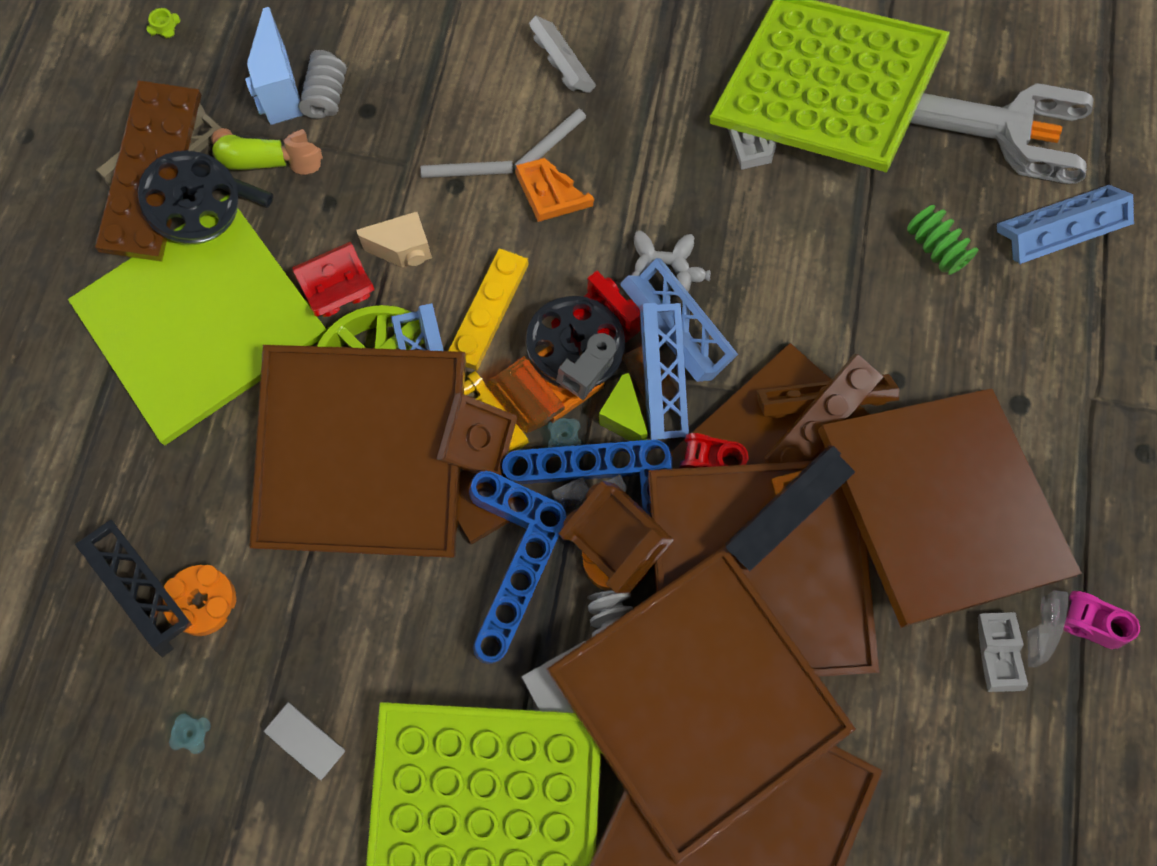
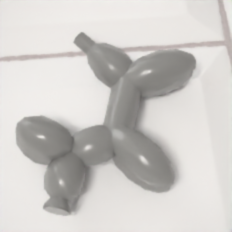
[632,231,710,297]

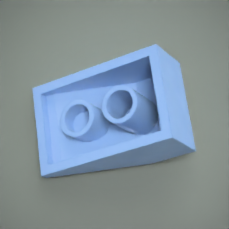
[245,7,304,125]

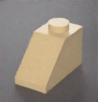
[357,212,432,268]

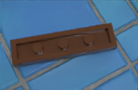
[764,354,883,463]
[757,374,899,418]

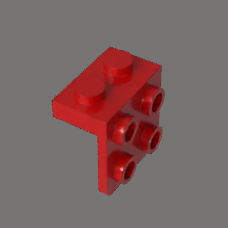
[292,242,375,317]
[551,270,640,355]

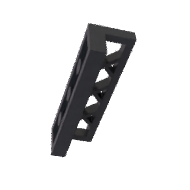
[724,446,855,571]
[75,519,192,658]

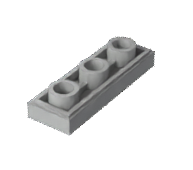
[529,16,596,93]

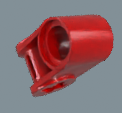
[679,433,748,469]

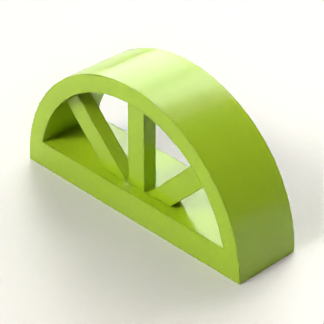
[317,305,424,350]

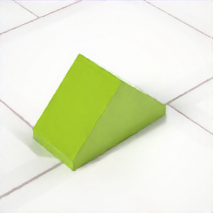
[599,373,648,441]

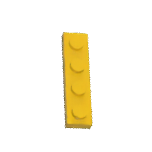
[449,248,529,371]

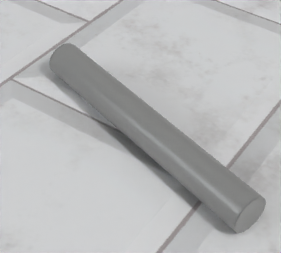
[513,109,586,169]
[421,161,513,178]

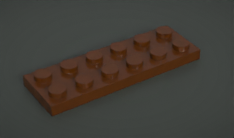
[95,80,202,261]

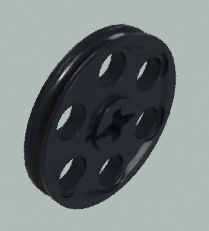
[138,151,238,244]
[526,296,625,389]

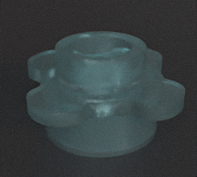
[548,418,581,448]
[169,714,211,754]

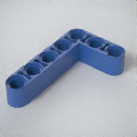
[502,440,673,517]
[469,471,566,664]

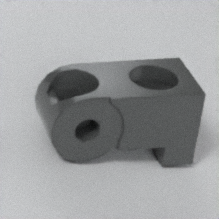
[556,333,616,400]

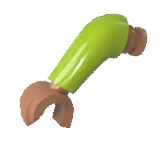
[211,128,323,175]

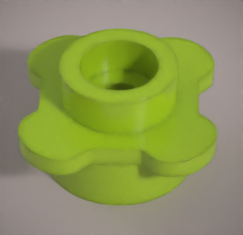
[147,8,180,38]

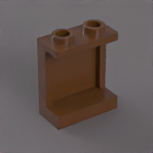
[559,481,674,593]

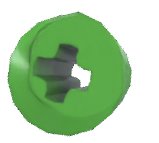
[907,205,979,275]

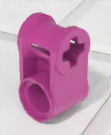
[1059,591,1140,649]

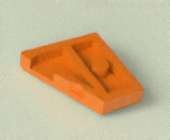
[515,158,594,222]

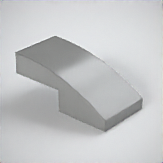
[978,612,1028,692]
[264,702,345,780]

